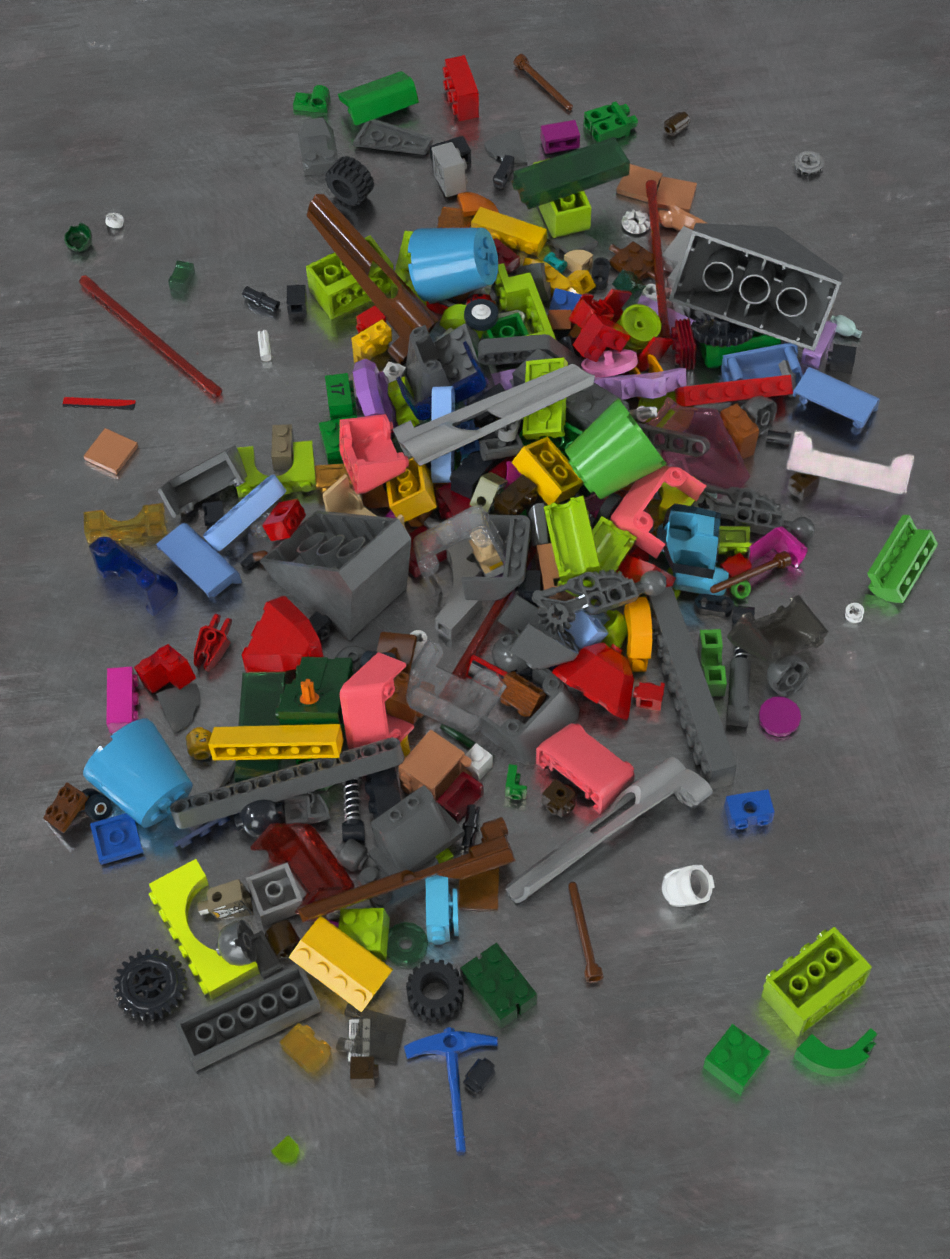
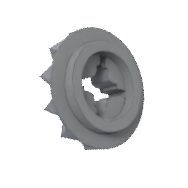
[794,151,824,175]

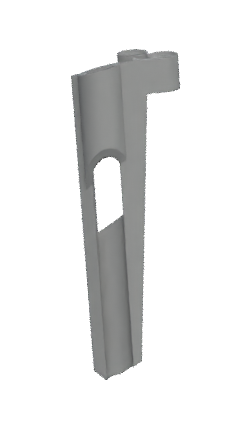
[393,364,595,466]
[506,757,713,903]

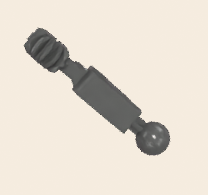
[691,480,815,542]
[532,569,666,635]

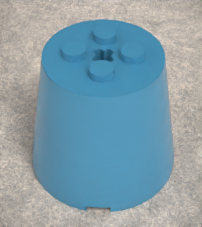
[408,228,498,304]
[83,718,193,828]

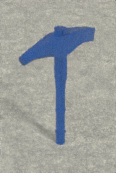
[404,1027,498,1153]

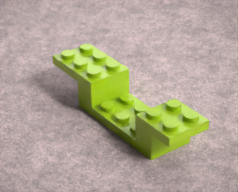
[494,263,556,364]

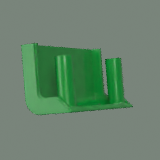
[338,71,419,126]

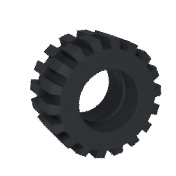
[325,156,374,206]
[406,959,464,1023]

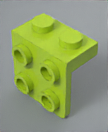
[719,526,753,555]

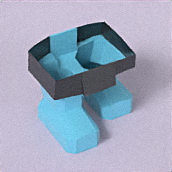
[656,503,729,596]

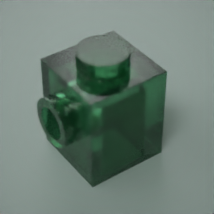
[612,270,646,301]

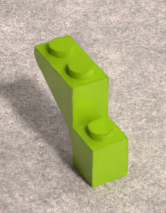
[388,376,423,428]

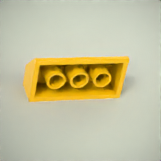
[288,916,393,1012]

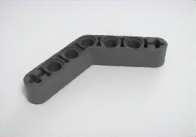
[478,334,583,369]

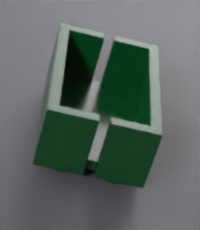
[460,942,537,1029]

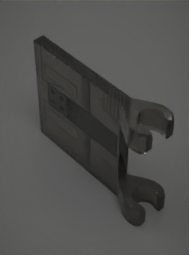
[336,1003,406,1064]

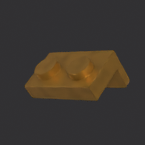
[315,464,352,493]

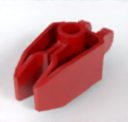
[194,613,232,672]

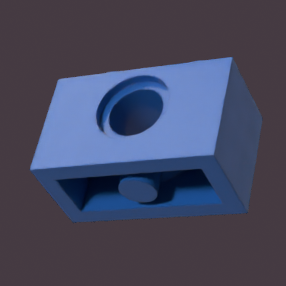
[724,789,775,829]

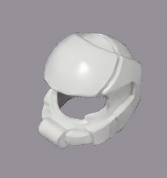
[662,865,715,907]

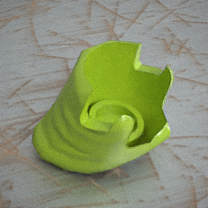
[601,610,628,648]

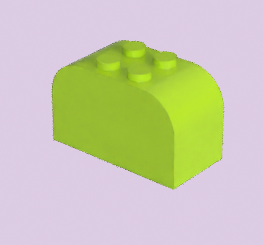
[533,155,591,238]

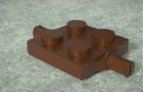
[609,241,662,284]

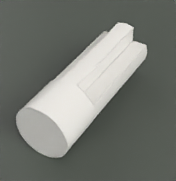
[257,330,272,362]

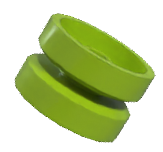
[617,304,661,354]

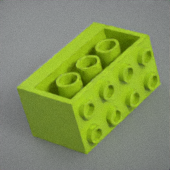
[306,235,394,320]
[761,927,872,1037]

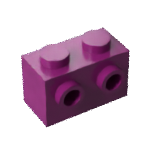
[540,120,580,154]

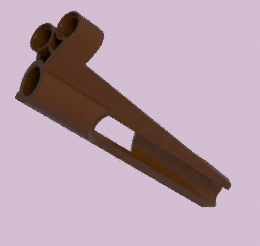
[306,194,439,365]
[297,817,516,922]

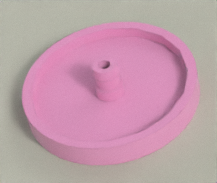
[581,349,638,377]

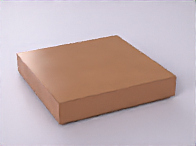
[616,164,663,203]
[654,177,697,213]
[84,428,139,475]

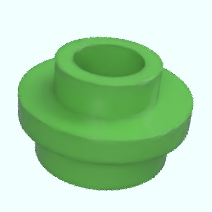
[730,580,751,599]

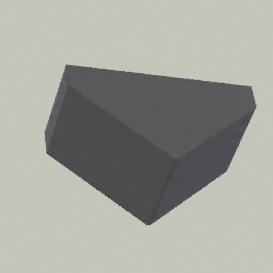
[669,223,843,351]
[260,511,411,641]

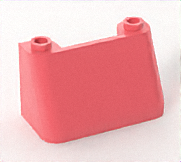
[339,414,409,494]
[536,723,635,814]

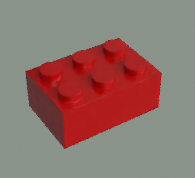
[442,55,479,122]

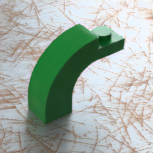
[794,1028,878,1077]

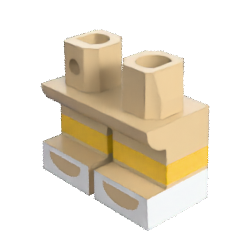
[469,529,504,577]

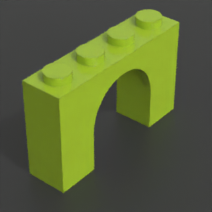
[236,440,317,498]

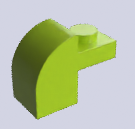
[439,304,483,339]

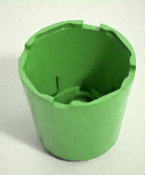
[565,398,666,499]

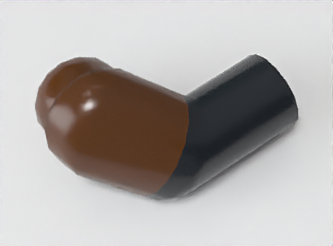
[240,550,268,570]

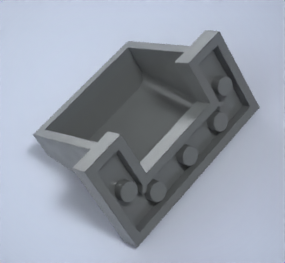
[368,785,465,876]

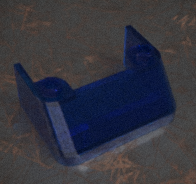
[396,341,489,420]

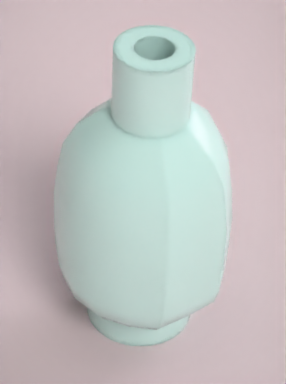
[830,315,862,338]

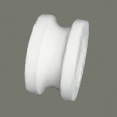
[845,603,864,623]

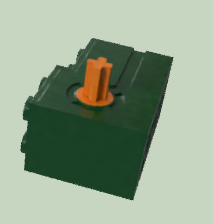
[276,657,354,740]

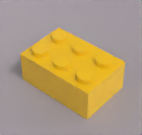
[512,436,584,505]
[386,458,437,522]

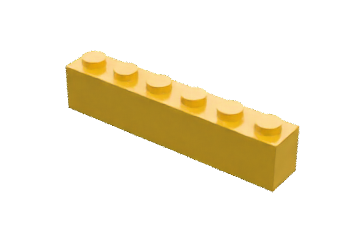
[208,724,344,760]

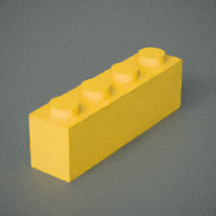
[471,207,547,257]

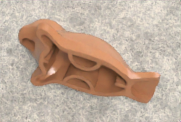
[657,203,708,232]

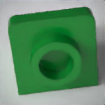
[505,764,527,800]

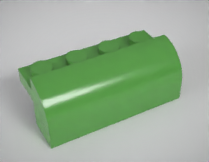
[867,515,938,603]

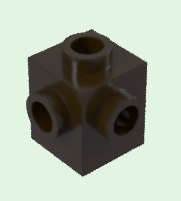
[541,779,576,818]

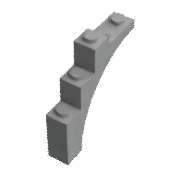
[661,226,714,321]
[424,517,482,640]

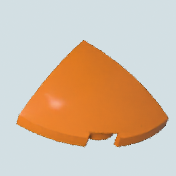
[457,192,499,217]

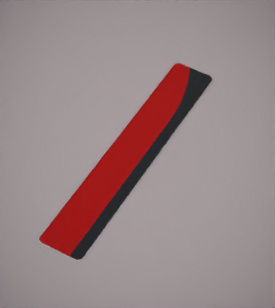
[62,397,136,409]

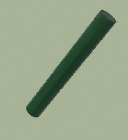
[440,722,495,760]

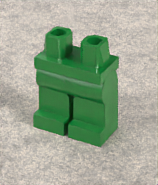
[583,101,638,147]

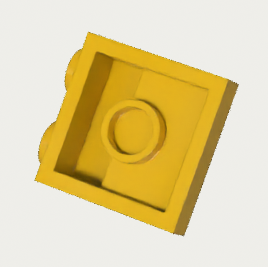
[351,319,392,363]

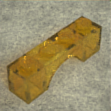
[83,503,167,543]

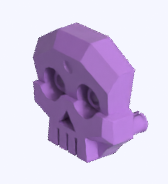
[353,359,399,434]

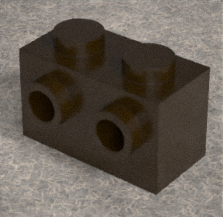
[494,474,537,515]

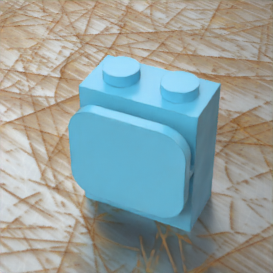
[425,875,459,945]

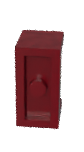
[436,771,484,824]

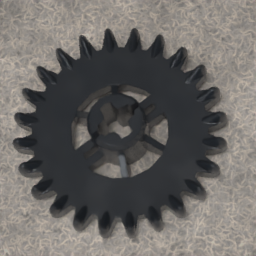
[691,314,754,347]
[112,949,188,1021]

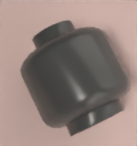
[336,839,369,871]

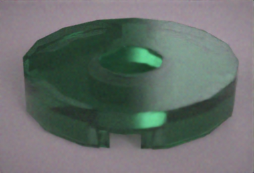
[387,922,428,967]

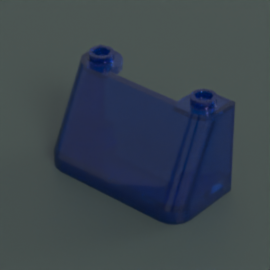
[89,536,178,616]

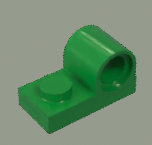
[293,85,331,113]

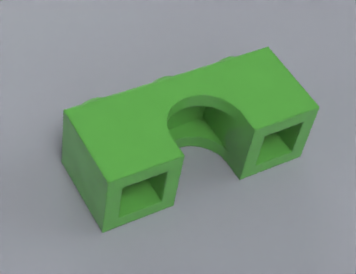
[698,629,727,697]

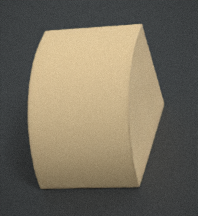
[564,250,593,273]

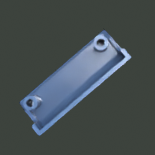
[721,343,803,385]
[793,367,880,428]
[156,523,242,598]

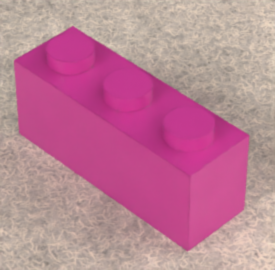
[106,667,139,733]

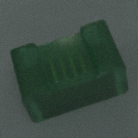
[168,260,195,293]

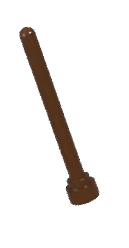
[513,54,573,111]
[710,551,791,593]
[568,882,604,983]

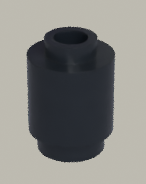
[463,1058,496,1094]

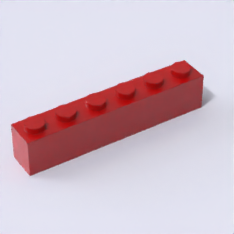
[675,375,793,408]

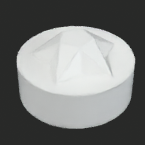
[105,213,124,228]

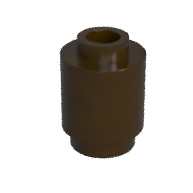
[664,112,690,136]

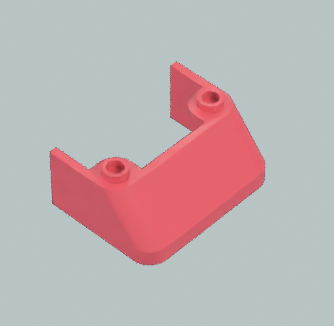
[610,466,706,559]
[340,652,414,749]

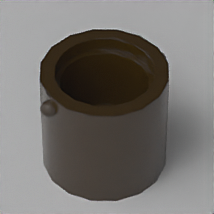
[264,920,300,959]

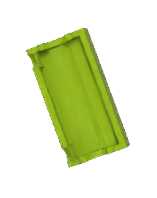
[522,357,568,440]
[544,496,602,583]
[558,516,637,606]

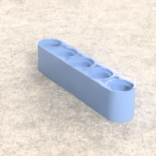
[431,386,455,483]
[203,474,286,552]

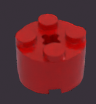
[568,293,614,331]

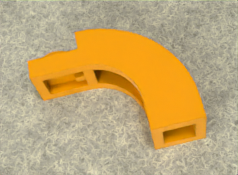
[624,597,652,672]

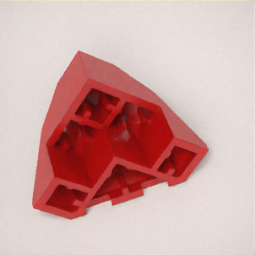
[241,596,324,675]
[552,642,634,721]

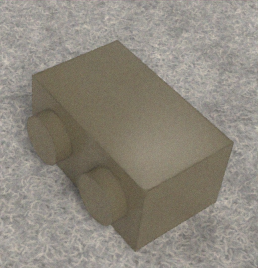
[271,424,294,470]

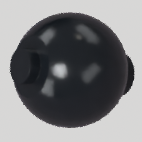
[234,800,285,838]

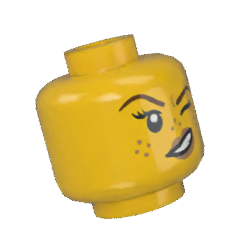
[185,727,212,760]

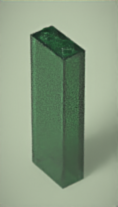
[511,137,630,210]
[234,672,286,783]

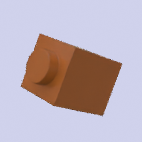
[547,310,574,331]

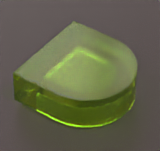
[271,1135,300,1165]

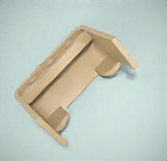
[322,474,406,529]

